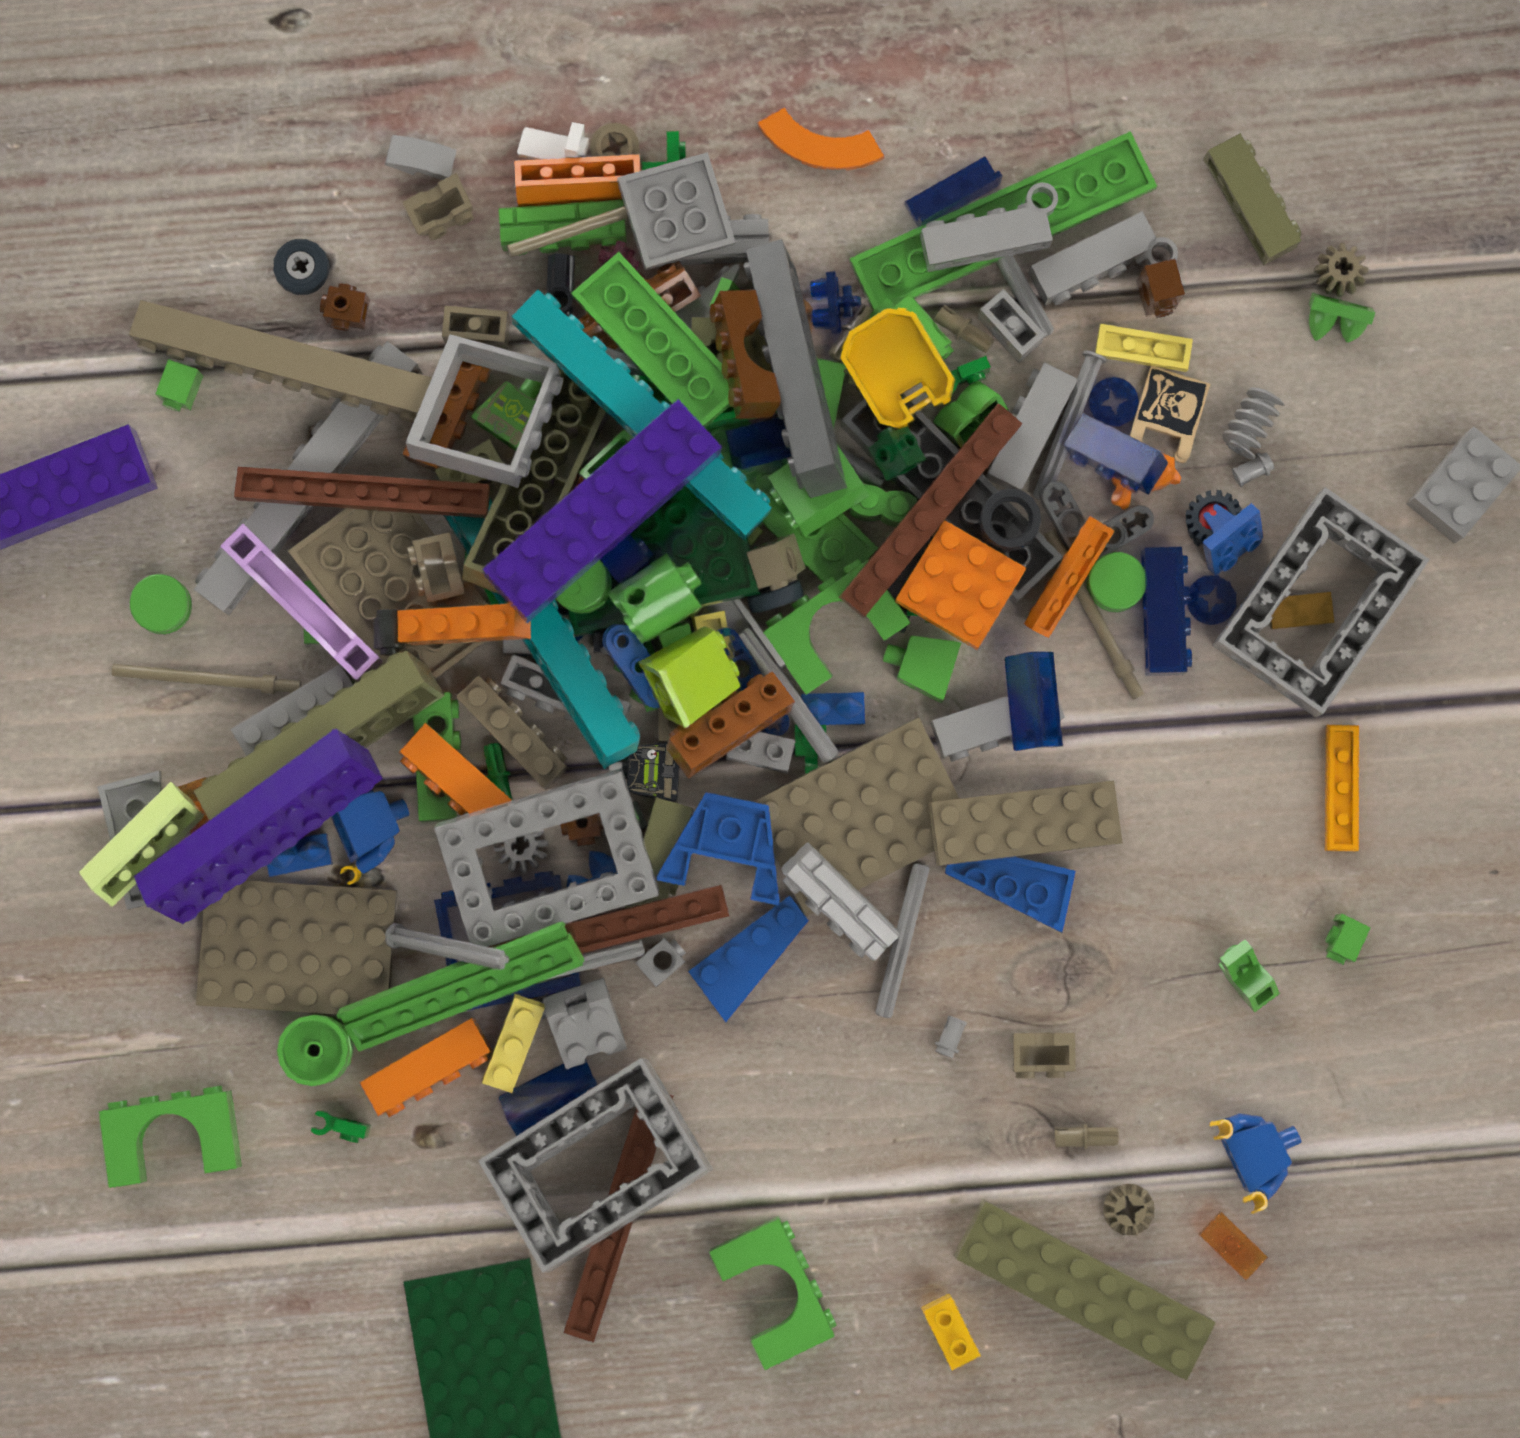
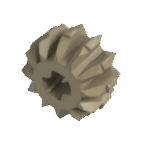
[1314,243,1369,297]

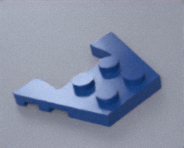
[656,792,780,906]

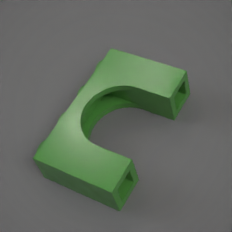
[763,558,911,695]
[99,1086,242,1188]
[709,1216,837,1370]

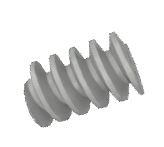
[1222,387,1285,459]

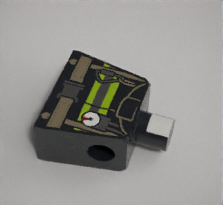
[609,742,680,803]

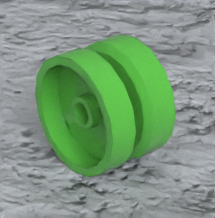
[277,1015,354,1086]

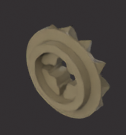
[590,123,640,157]
[1103,1184,1155,1235]

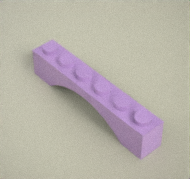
[220,524,383,682]

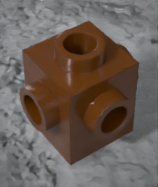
[320,283,370,331]
[560,813,604,847]

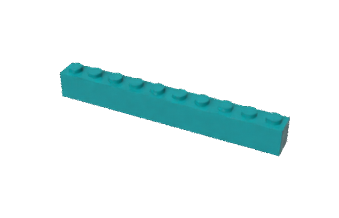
[511,290,772,540]
[443,499,641,769]

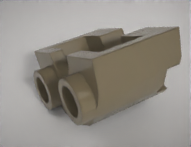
[403,173,474,240]
[407,532,465,603]
[1012,1032,1076,1078]

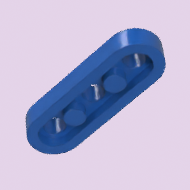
[602,624,660,708]

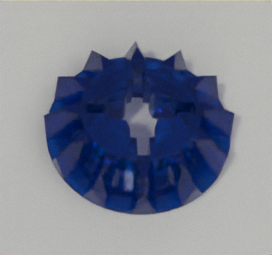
[1088,377,1139,427]
[1186,575,1237,625]

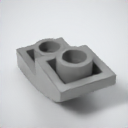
[385,135,457,180]

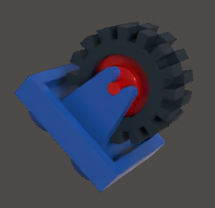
[1185,490,1264,576]

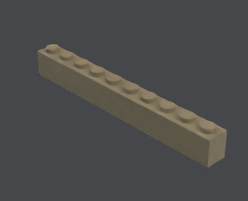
[129,300,432,423]

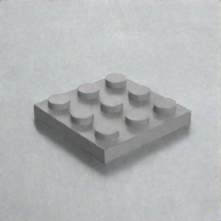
[617,152,736,270]

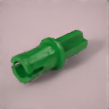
[483,743,512,800]

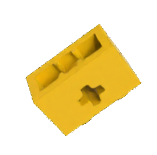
[921,1293,981,1370]

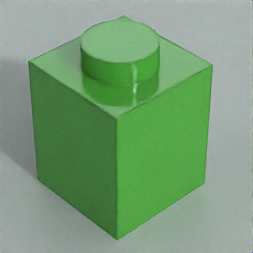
[155,359,203,412]

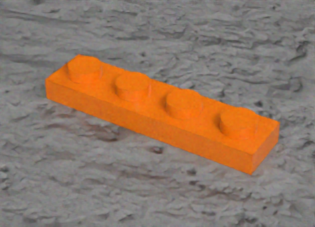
[1024,516,1115,638]

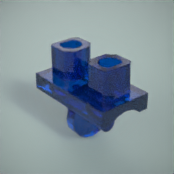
[810,271,862,334]

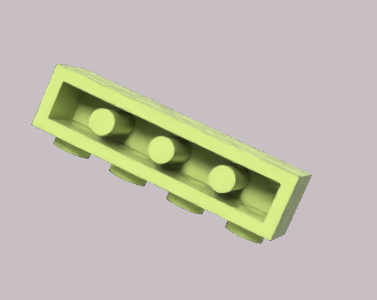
[79,782,204,907]

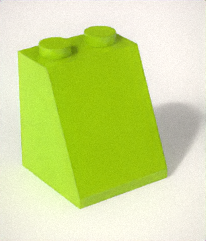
[639,626,741,727]

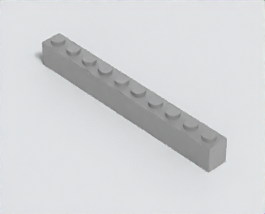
[194,341,420,616]

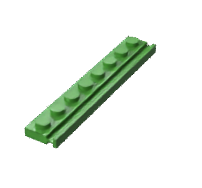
[336,921,584,1052]

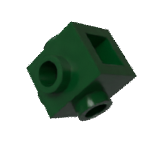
[868,426,926,481]

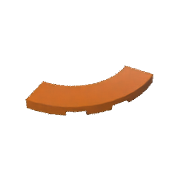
[757,108,884,170]

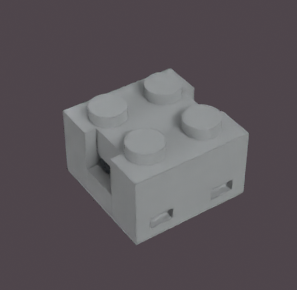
[543,978,627,1069]

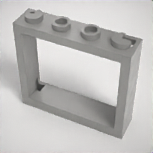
[406,335,563,487]

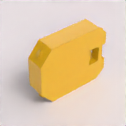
[840,307,955,429]

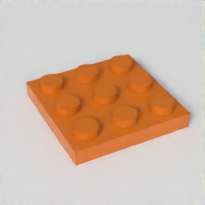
[895,520,1026,650]

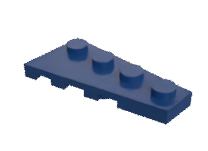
[945,857,1076,933]
[688,896,809,1022]

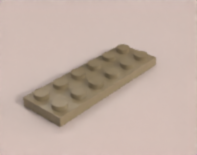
[928,781,1123,866]

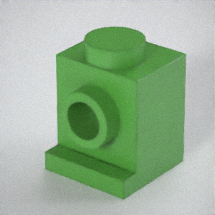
[1325,914,1371,965]

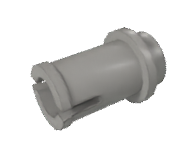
[1232,452,1274,487]
[935,1015,967,1058]

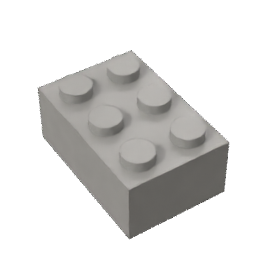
[1406,427,1520,544]

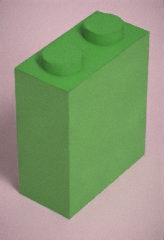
[768,445,870,537]

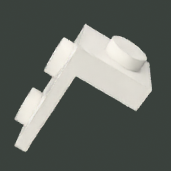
[517,122,589,160]

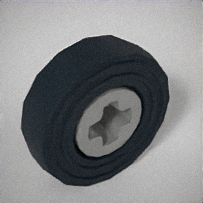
[273,239,330,295]
[747,580,804,613]

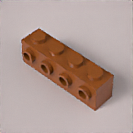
[579,261,701,350]
[403,361,492,472]
[666,671,795,779]

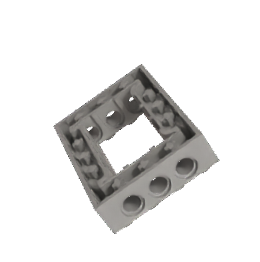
[1212,487,1430,717]
[434,768,659,947]
[478,1058,714,1273]

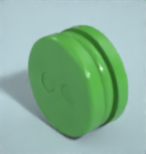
[1086,552,1147,613]
[556,560,612,614]
[130,574,192,635]

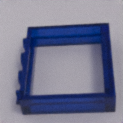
[434,870,583,1012]

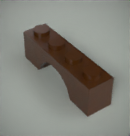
[709,290,781,419]

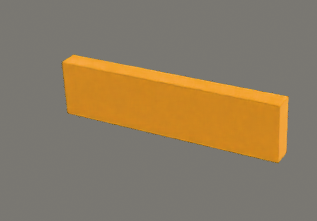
[1325,725,1359,852]

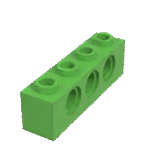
[413,692,461,823]

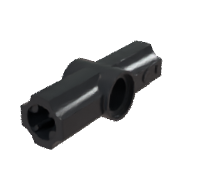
[546,253,575,317]

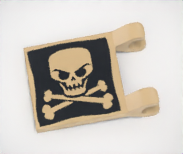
[1127,366,1210,463]

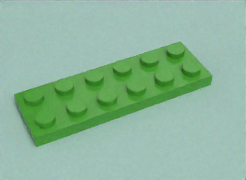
[571,252,730,428]

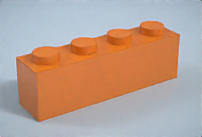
[514,154,640,207]
[398,604,531,645]
[398,723,513,816]
[359,1018,493,1117]

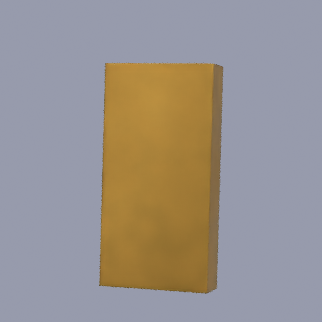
[1270,592,1335,630]

